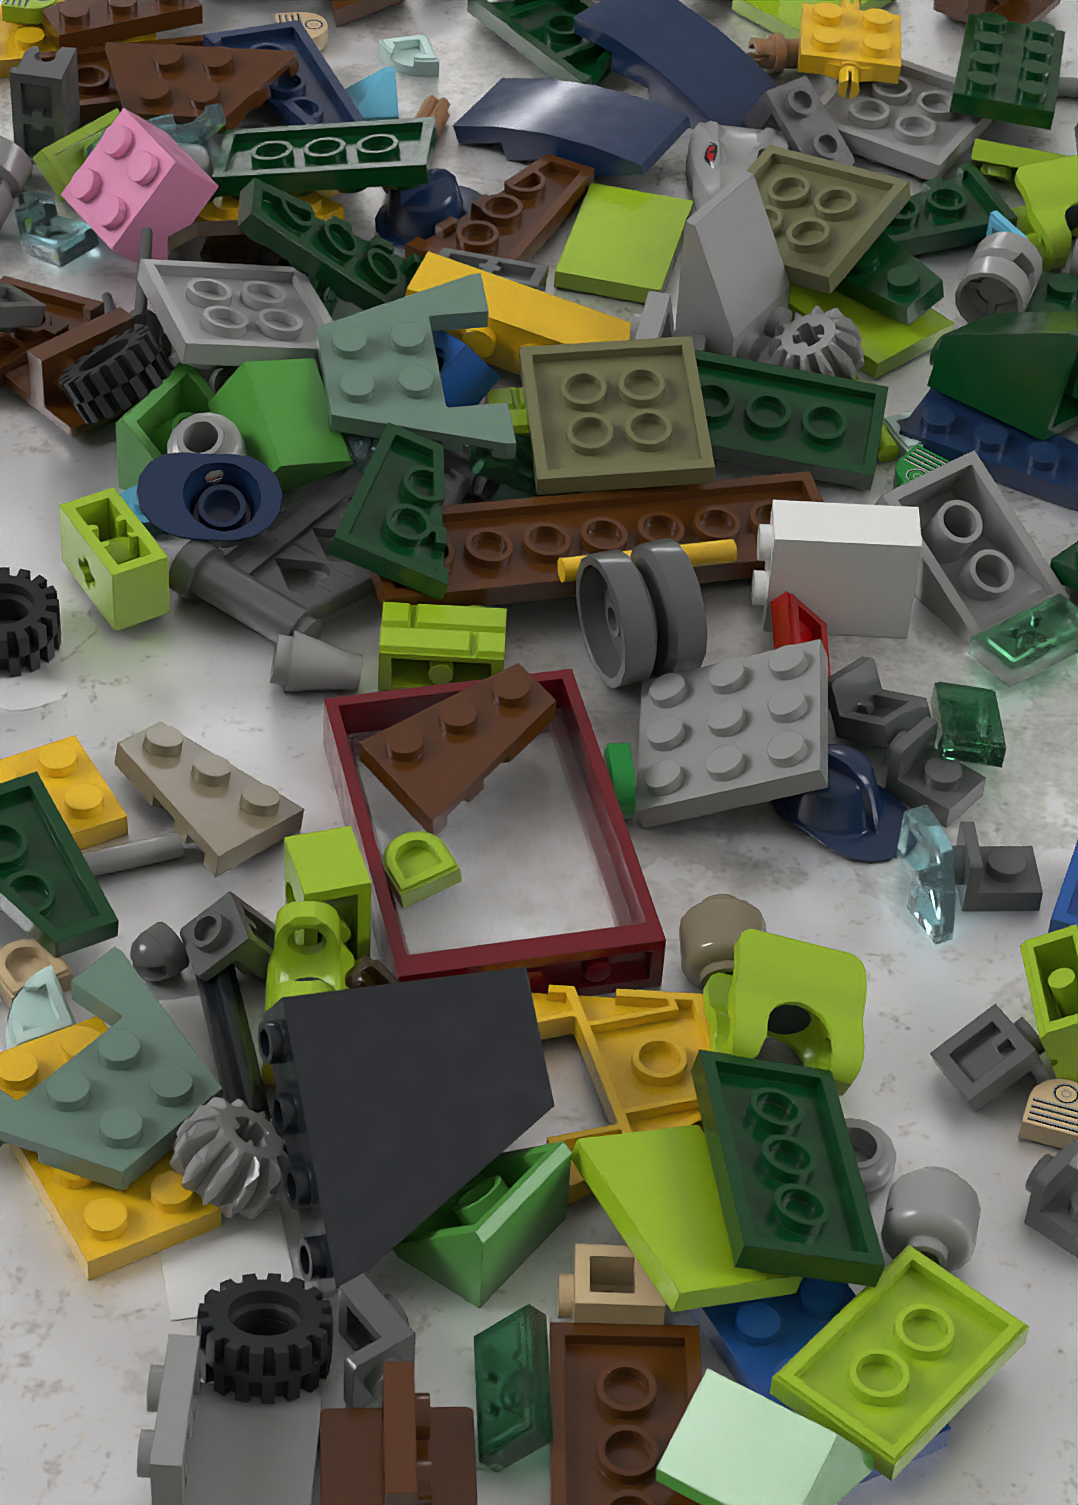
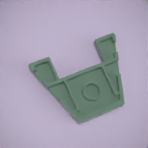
[316,273,516,459]
[0,946,223,1190]

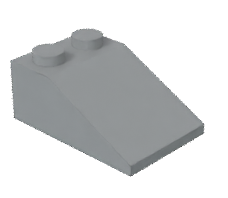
[675,170,792,361]
[874,450,1070,649]

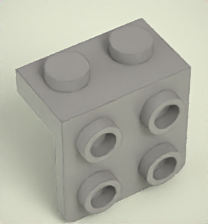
[137,1334,322,1505]

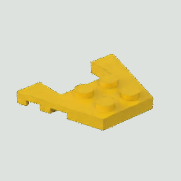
[532,985,710,1204]

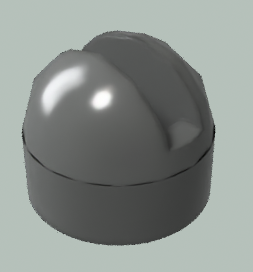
[130,922,189,982]

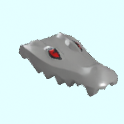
[685,121,789,211]

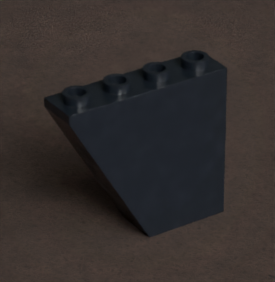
[258,967,555,1299]

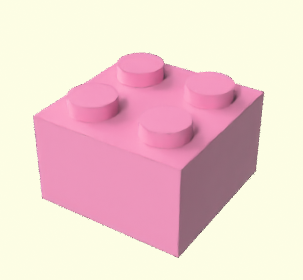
[61,108,219,264]

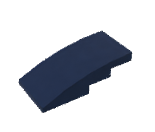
[574,0,778,130]
[453,78,691,176]

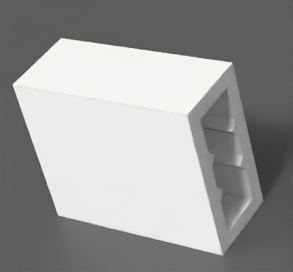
[751,500,922,639]

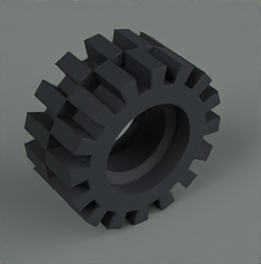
[59,326,173,423]
[0,567,61,677]

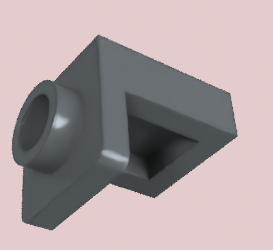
[828,656,932,749]
[338,1273,416,1408]

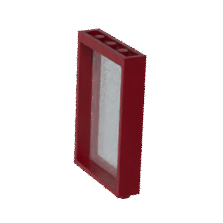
[323,669,666,996]

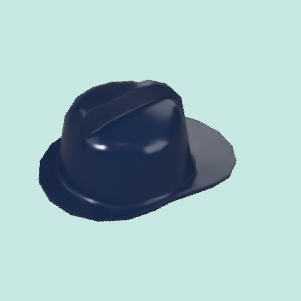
[374,168,483,249]
[136,452,283,549]
[771,744,914,863]

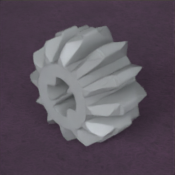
[768,305,865,381]
[170,1096,290,1220]

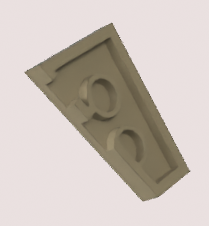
[114,721,304,878]

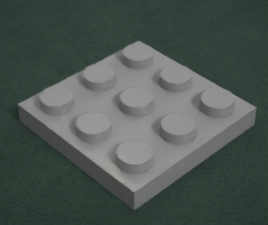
[820,59,994,180]
[137,259,333,372]
[635,639,828,829]

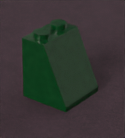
[927,311,1078,441]

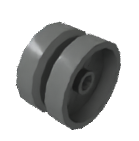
[576,538,707,689]

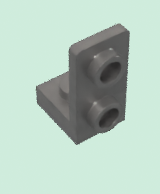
[743,75,855,166]

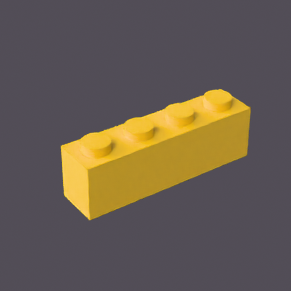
[405,251,631,375]

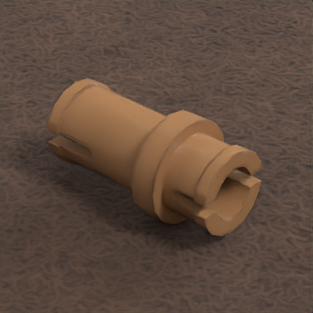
[747,34,799,74]

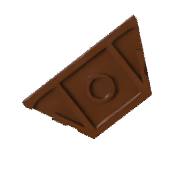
[104,42,299,134]

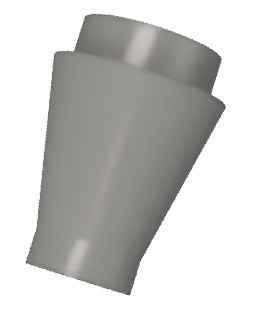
[270,630,363,692]

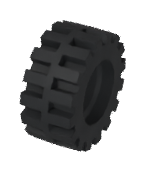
[196,1273,333,1404]

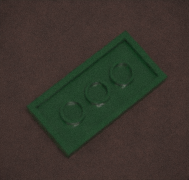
[949,12,1065,130]
[212,117,437,200]
[694,349,889,490]
[691,1049,886,1287]

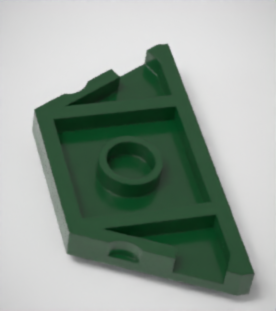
[467,0,612,86]

